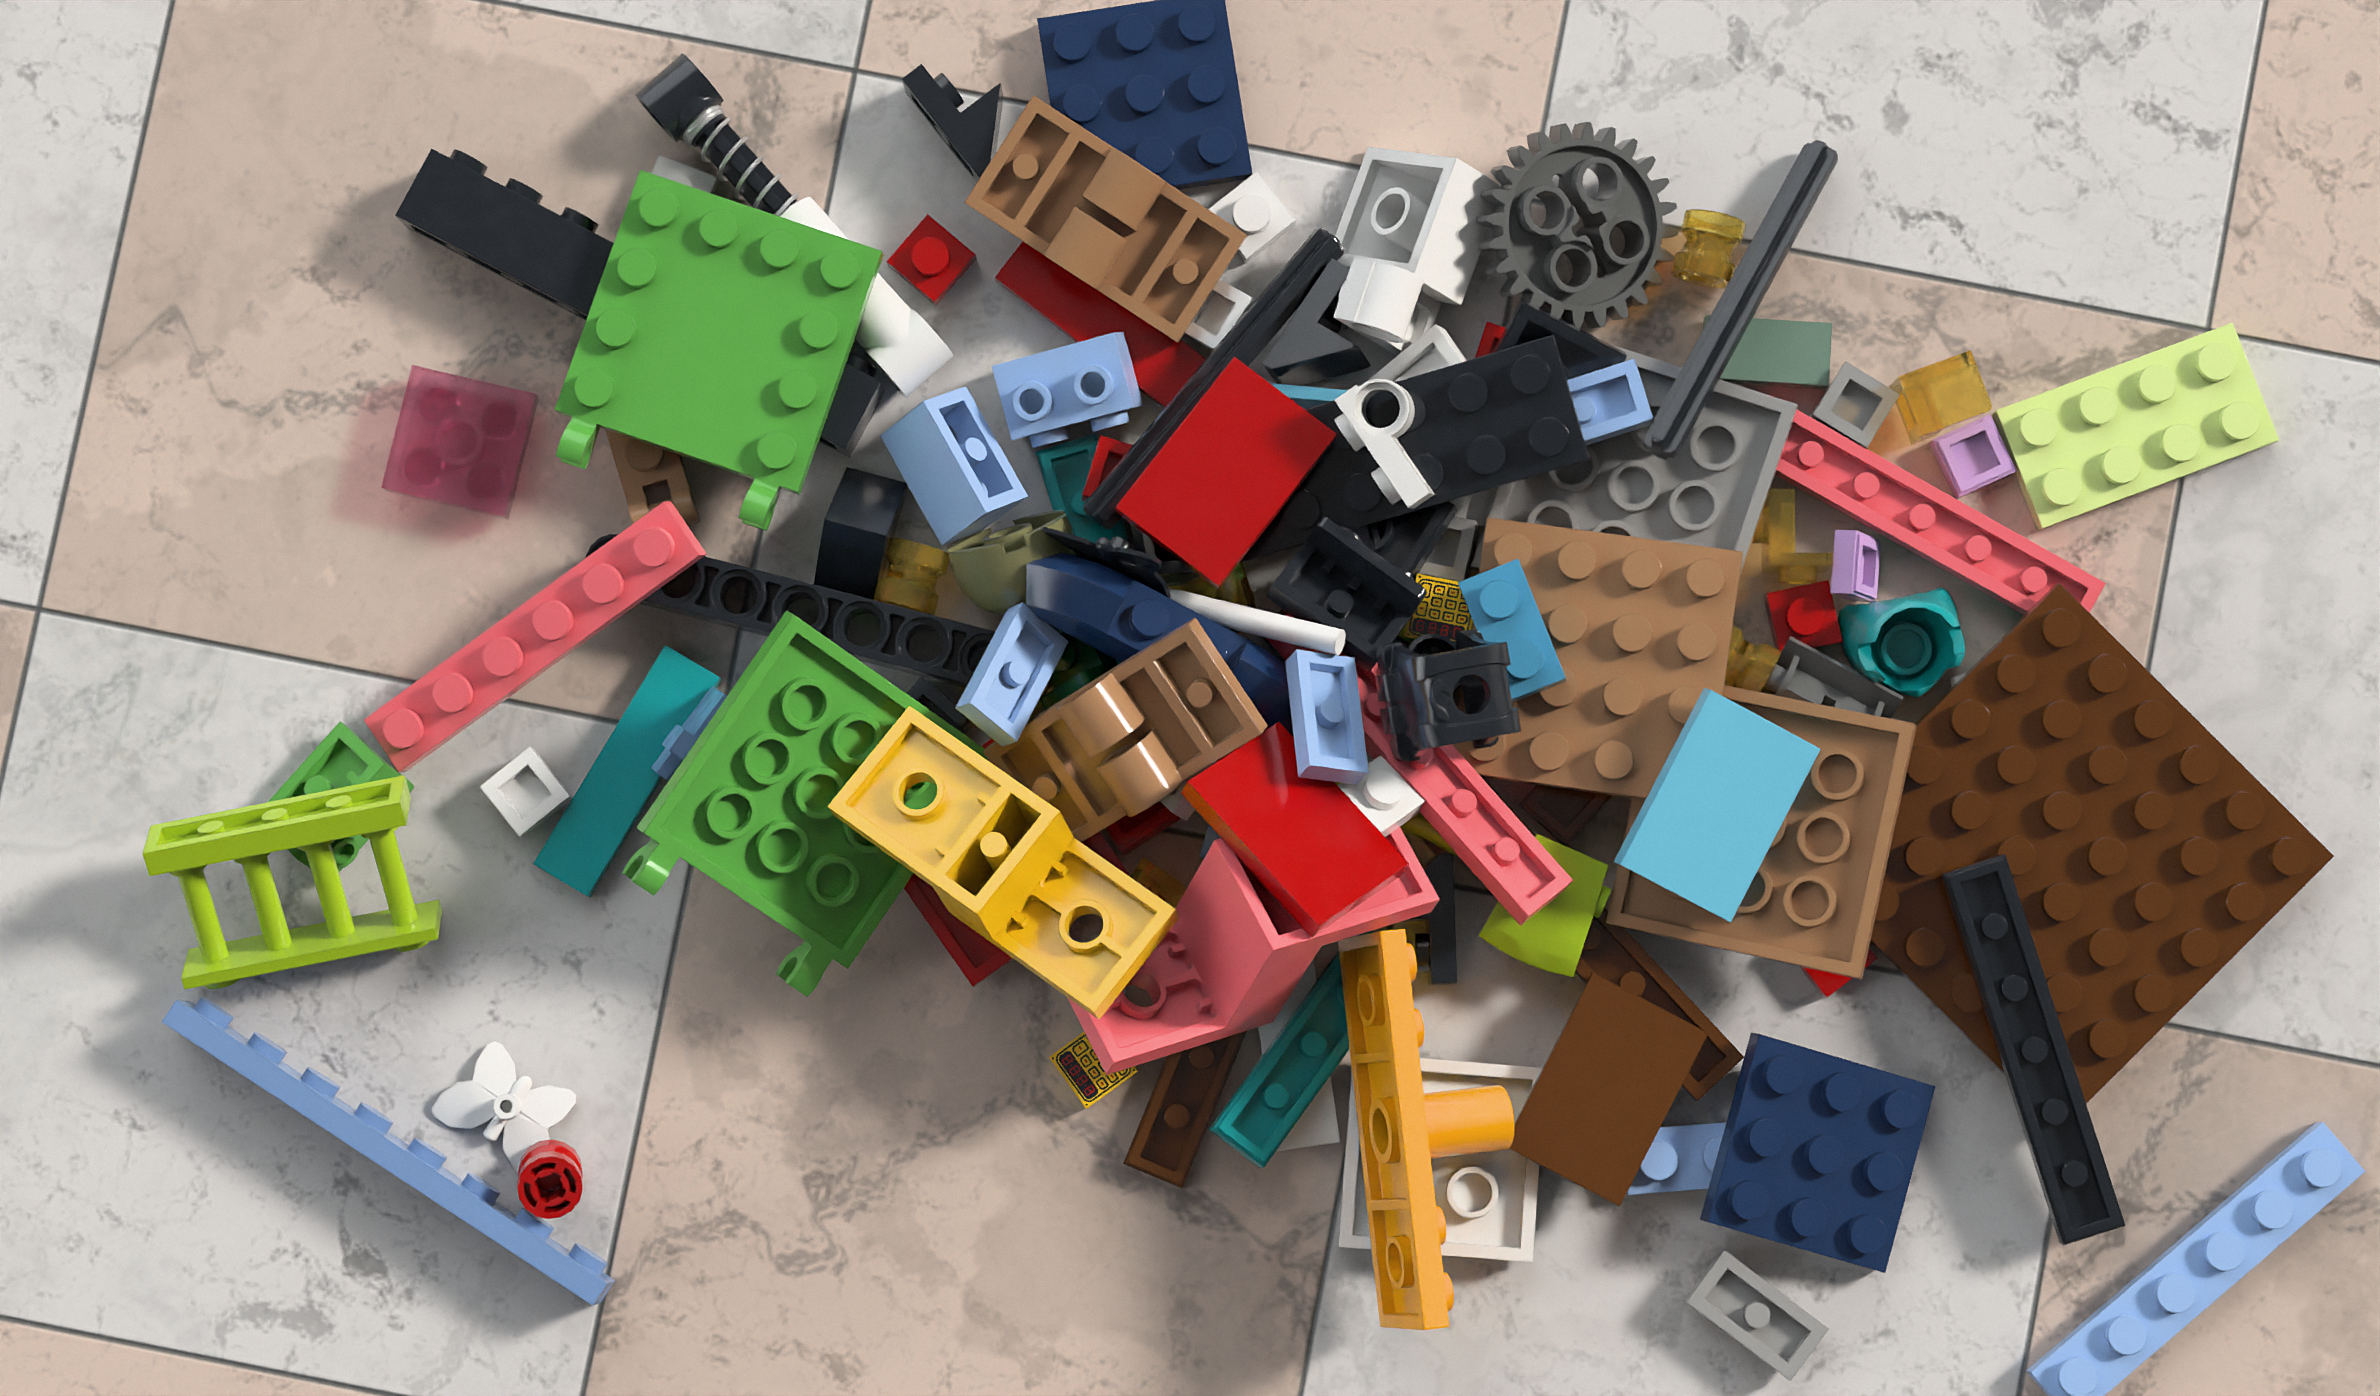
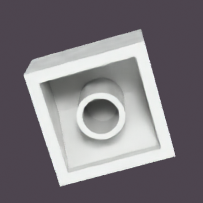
[1335,147,1501,305]

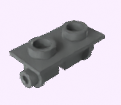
[1761,636,1903,719]

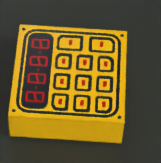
[1404,574,1473,643]
[1049,1032,1139,1109]

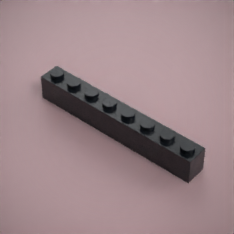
[395,149,885,458]

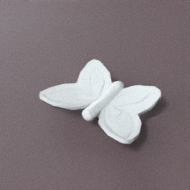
[431,1041,576,1180]

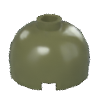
[947,510,1076,614]

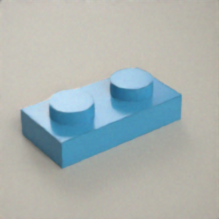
[1458,559,1567,703]

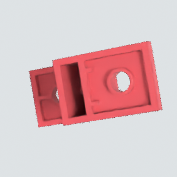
[1067,827,1440,1075]

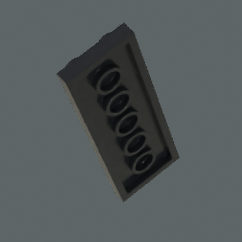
[1239,335,1590,564]

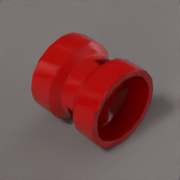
[517,1139,583,1219]

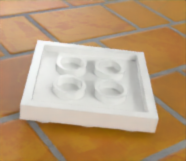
[1338,1058,1542,1262]

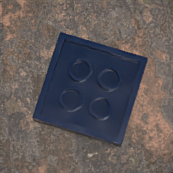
[1037,0,1253,190]
[1700,1033,1936,1273]

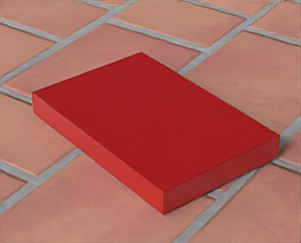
[1115,356,1337,589]
[1181,722,1409,938]

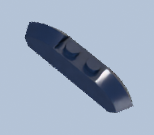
[1026,552,1294,736]

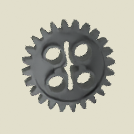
[1476,122,1679,329]

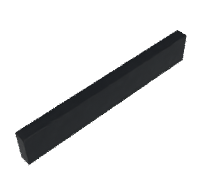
[1940,854,2126,1245]

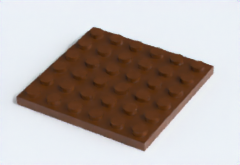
[1870,583,2334,1104]

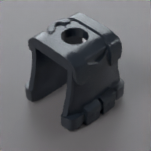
[1375,630,1521,761]

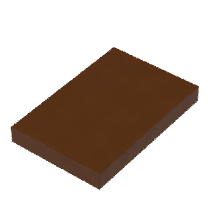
[1509,973,1708,1206]

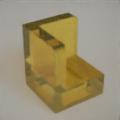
[1889,350,1992,445]

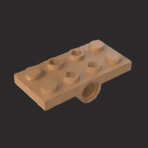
[964,95,1248,343]
[983,617,1268,842]

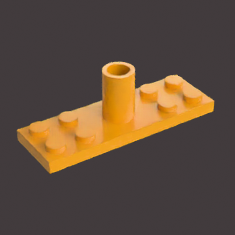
[1338,929,1514,1330]

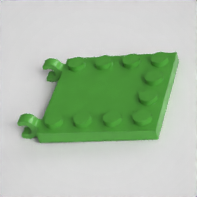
[554,170,884,531]
[622,610,989,997]

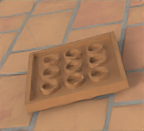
[1453,517,1743,800]
[1606,685,1917,980]

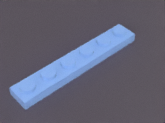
[2026,1122,2366,1396]

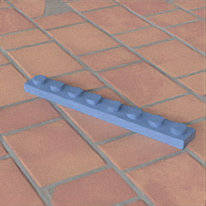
[162,997,616,1306]

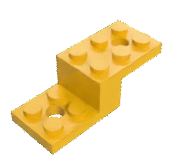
[827,706,1180,1020]

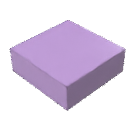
[1929,414,2017,499]
[1830,530,1881,602]

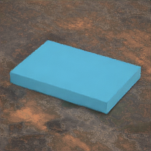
[1614,688,1821,922]

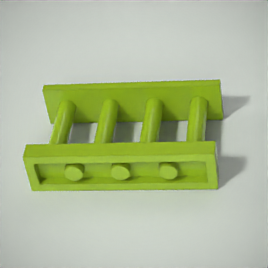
[142,775,442,990]

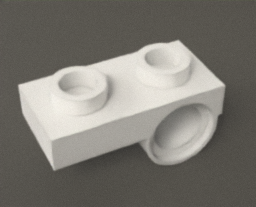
[1334,257,1441,356]
[1334,379,1435,509]

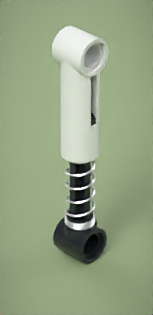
[635,53,954,398]

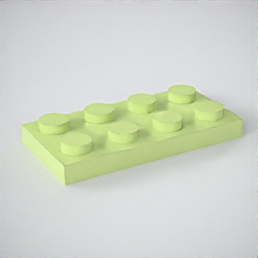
[1992,323,2279,531]

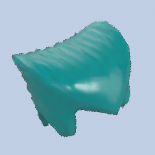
[1838,587,1965,698]

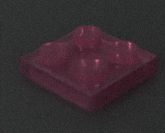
[381,365,539,520]

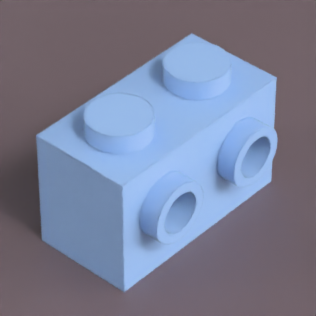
[992,332,1143,448]
[880,386,1028,546]

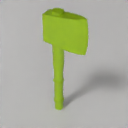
[1335,782,1611,977]

